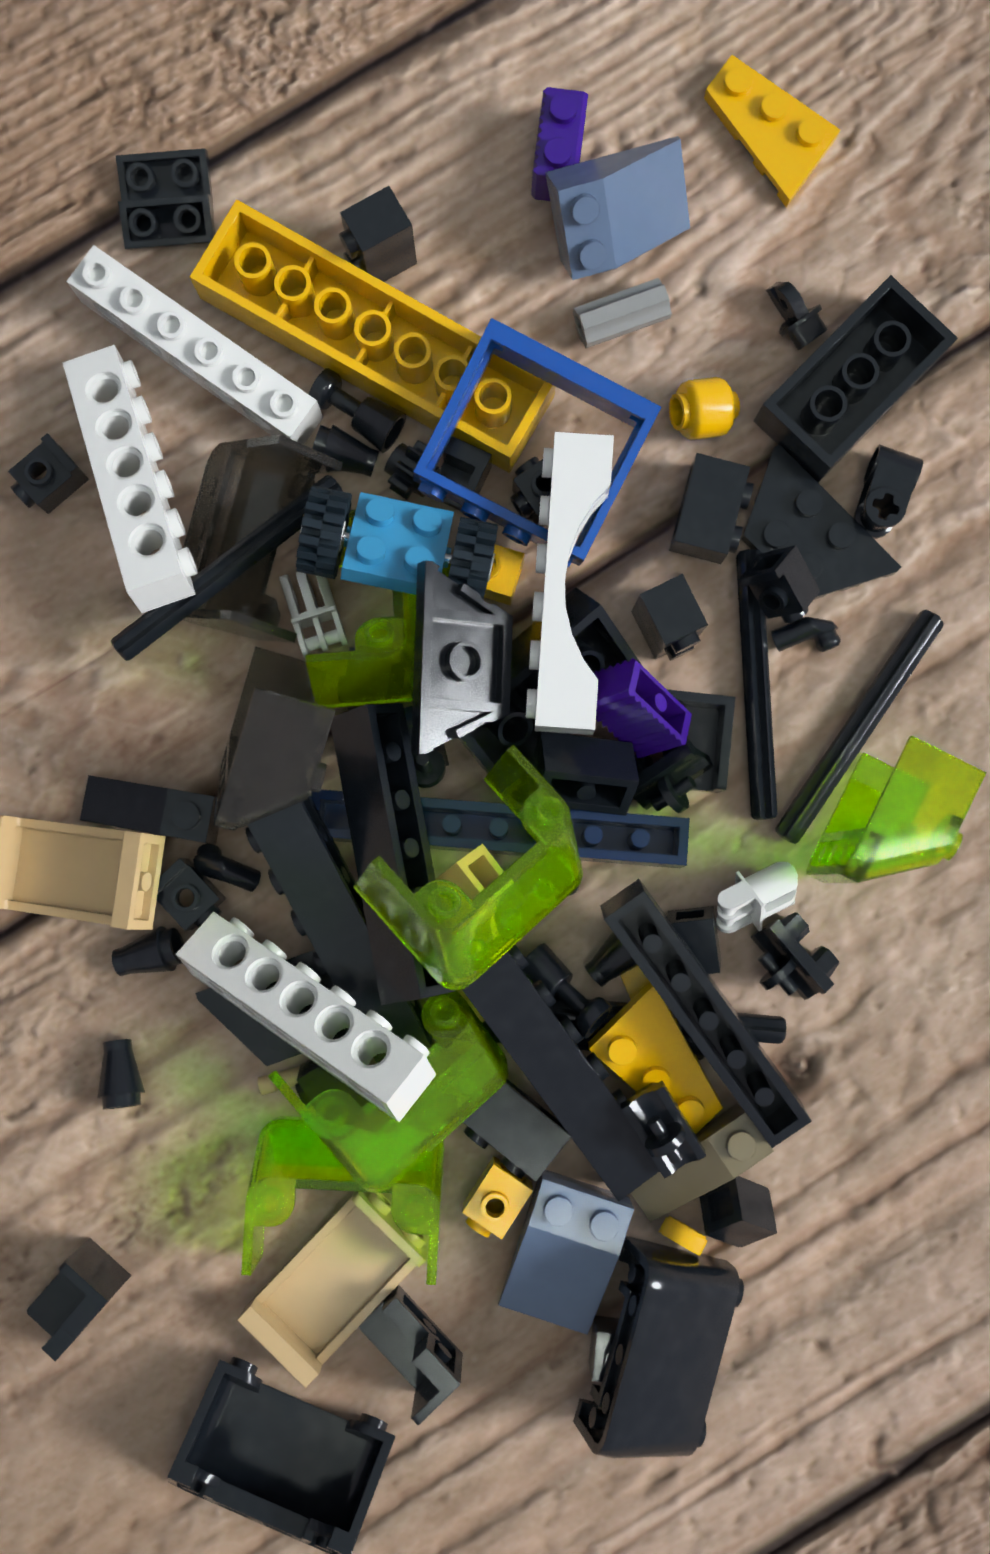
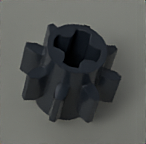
[384,440,441,500]

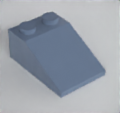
[545,136,690,280]
[498,1170,634,1335]

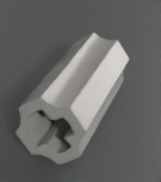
[573,278,672,348]

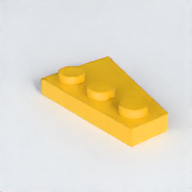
[704,55,840,207]
[588,981,723,1134]

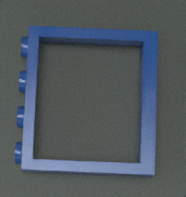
[413,318,662,568]

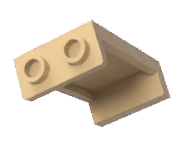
[0,815,166,930]
[238,1185,428,1388]

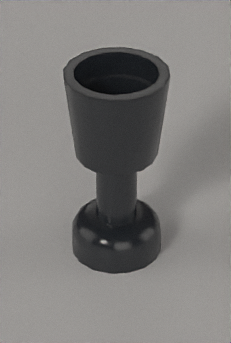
[309,368,407,453]
[523,943,614,1039]

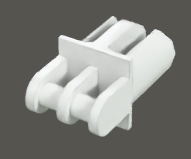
[279,572,348,658]
[716,862,798,934]

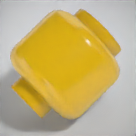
[669,377,740,440]

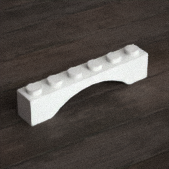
[526,432,614,735]

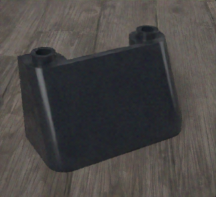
[573,1236,744,1458]
[167,1357,396,1554]

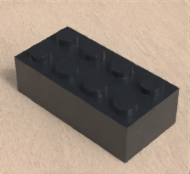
[754,275,958,483]
[458,587,642,791]

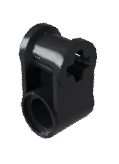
[854,444,923,539]

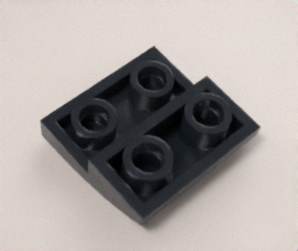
[116,148,215,249]

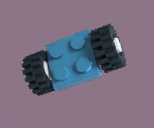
[296,486,498,600]

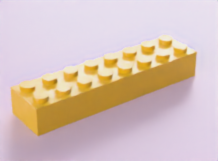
[190,199,556,473]

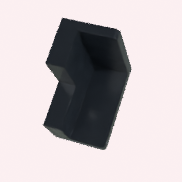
[667,689,736,793]
[27,1238,132,1362]
[359,1285,463,1425]

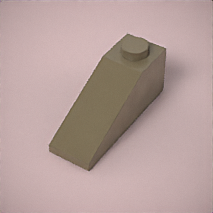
[631,1103,774,1222]

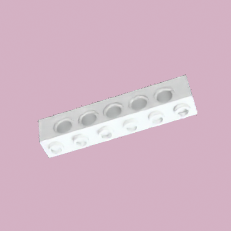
[66,245,323,453]
[62,345,198,613]
[176,911,436,1122]

